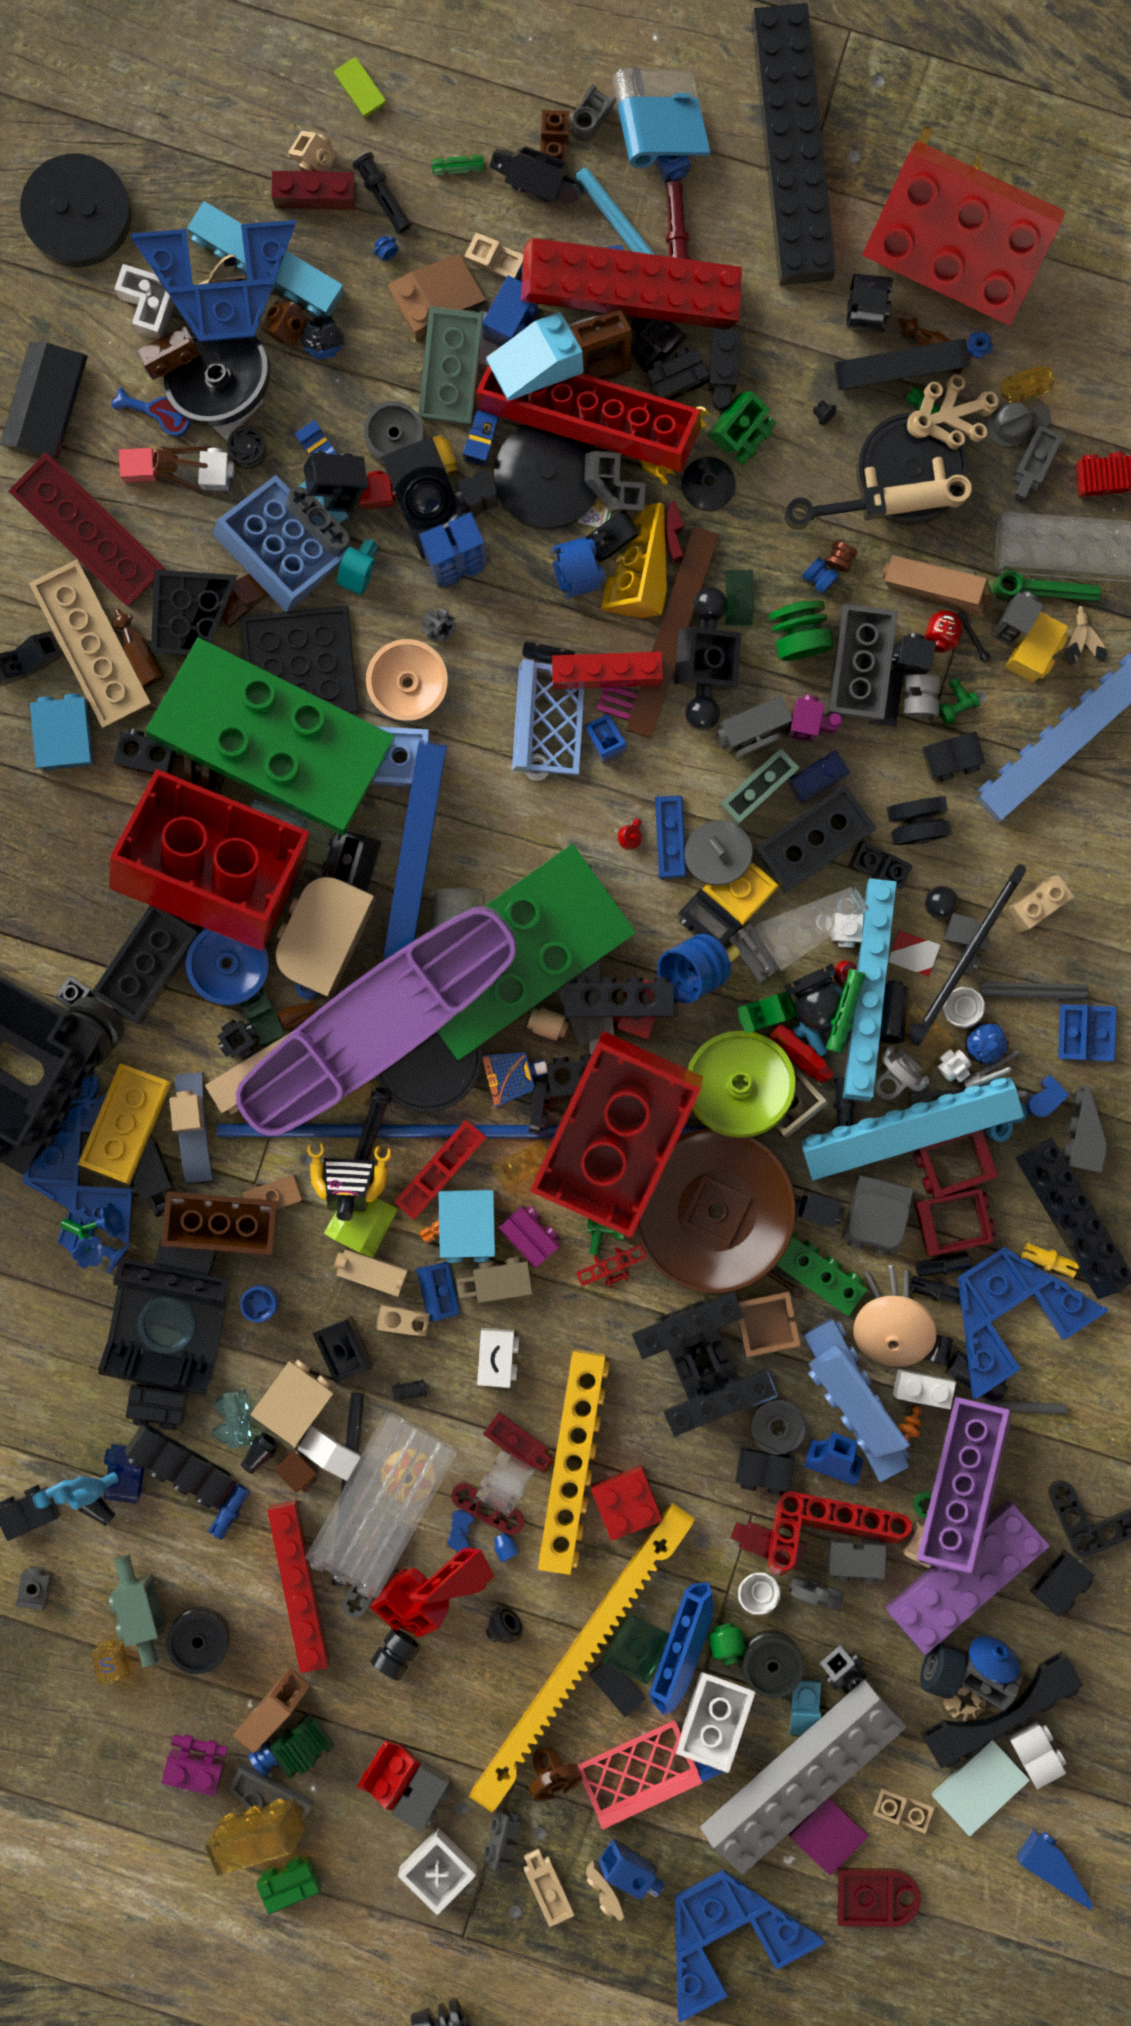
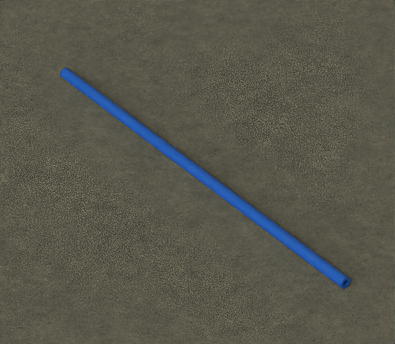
[217,1123,708,1139]

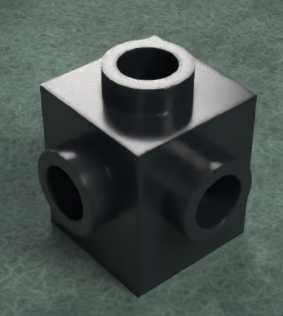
[217,1019,259,1060]
[820,1645,868,1694]

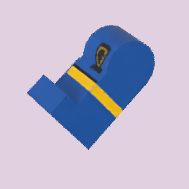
[463,410,499,467]
[295,420,338,456]

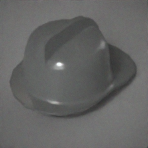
[987,396,1050,447]

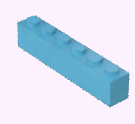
[187,201,345,317]

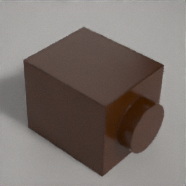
[274,1447,319,1493]

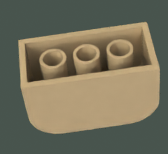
[276,877,377,999]

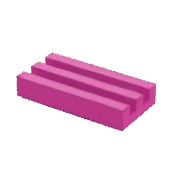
[597,687,637,721]

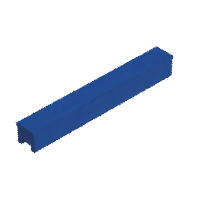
[383,739,447,958]

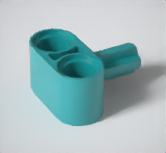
[336,539,378,596]

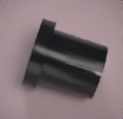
[923,1334,953,1366]

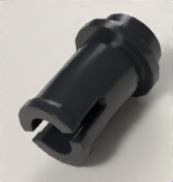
[392,1379,427,1404]

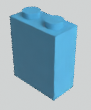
[30,694,95,771]

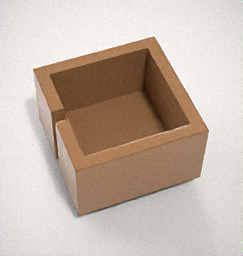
[738,1289,801,1357]

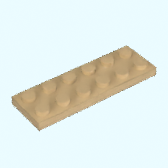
[29,559,152,729]

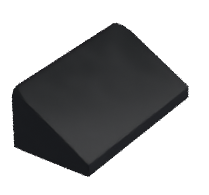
[869,670,903,727]

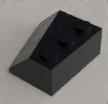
[151,570,238,655]

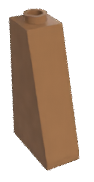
[883,555,993,618]

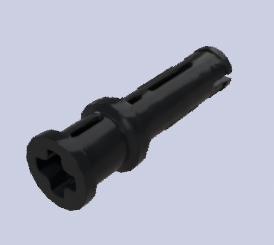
[352,152,412,234]

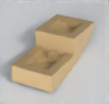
[464,233,523,280]

